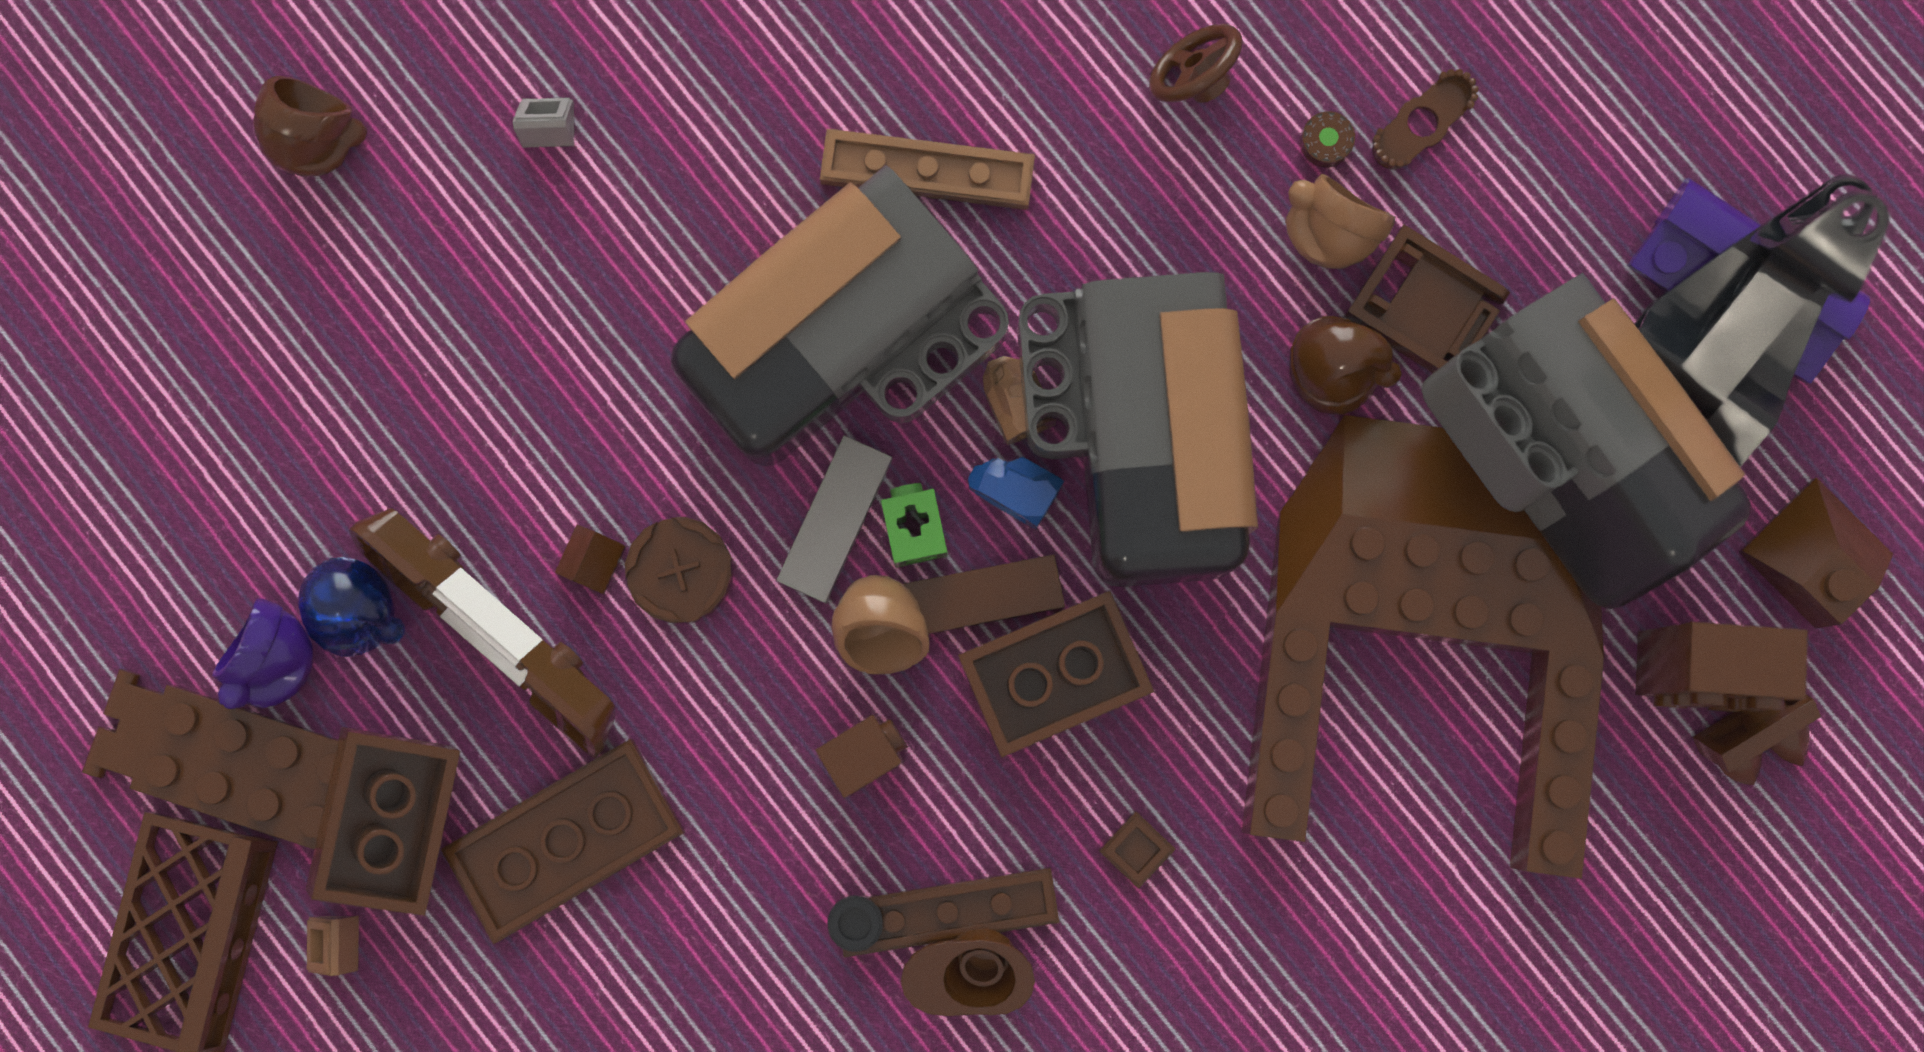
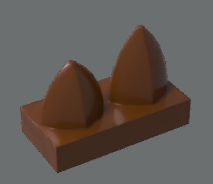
[1693,695,1821,785]

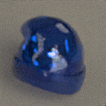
[298,557,406,657]

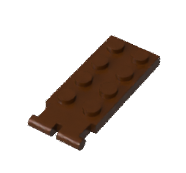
[82,669,338,849]

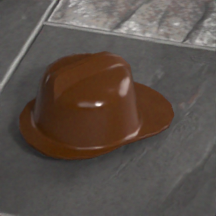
[900,928,1035,1016]

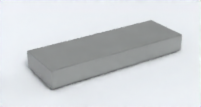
[776,435,893,604]

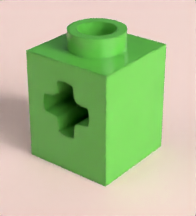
[881,483,948,568]

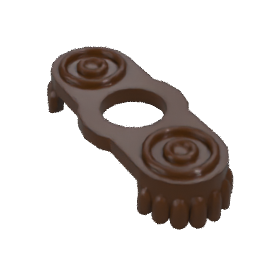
[1372,69,1479,170]

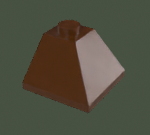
[1739,478,1894,628]

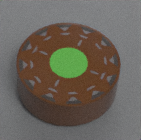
[1300,111,1355,167]

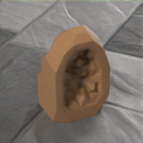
[983,356,1057,445]

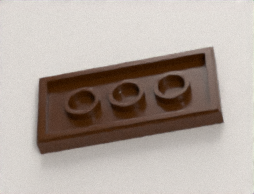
[441,739,685,944]

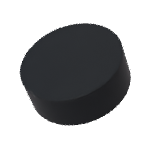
[828,895,883,952]

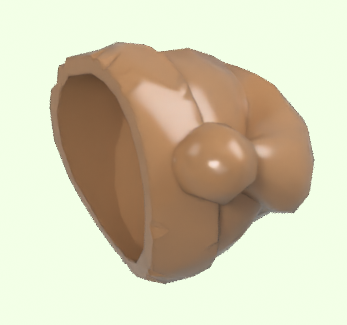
[1285,174,1396,269]
[831,575,929,674]

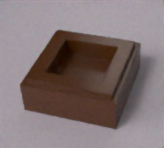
[1098,811,1176,889]

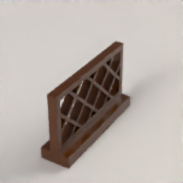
[88,812,278,1052]

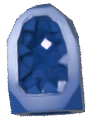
[968,457,1065,529]

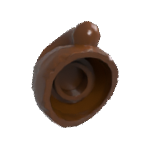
[253,76,367,177]
[1289,316,1402,415]

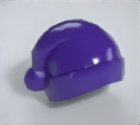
[212,598,314,710]

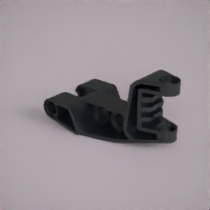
[1634,174,1890,467]

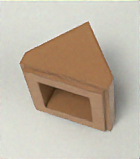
[307,916,359,976]

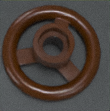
[1149,24,1243,103]

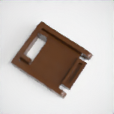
[1344,224,1510,373]

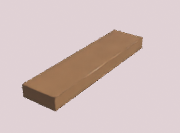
[820,129,1035,210]

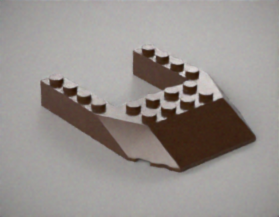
[1242,415,1604,879]

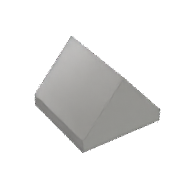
[513,98,574,147]

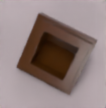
[554,524,626,594]

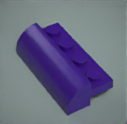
[1627,178,1870,384]

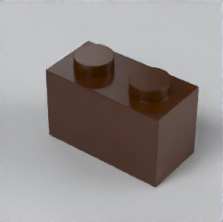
[815,715,908,798]

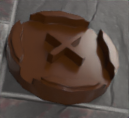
[625,517,733,624]

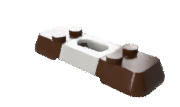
[349,508,615,758]

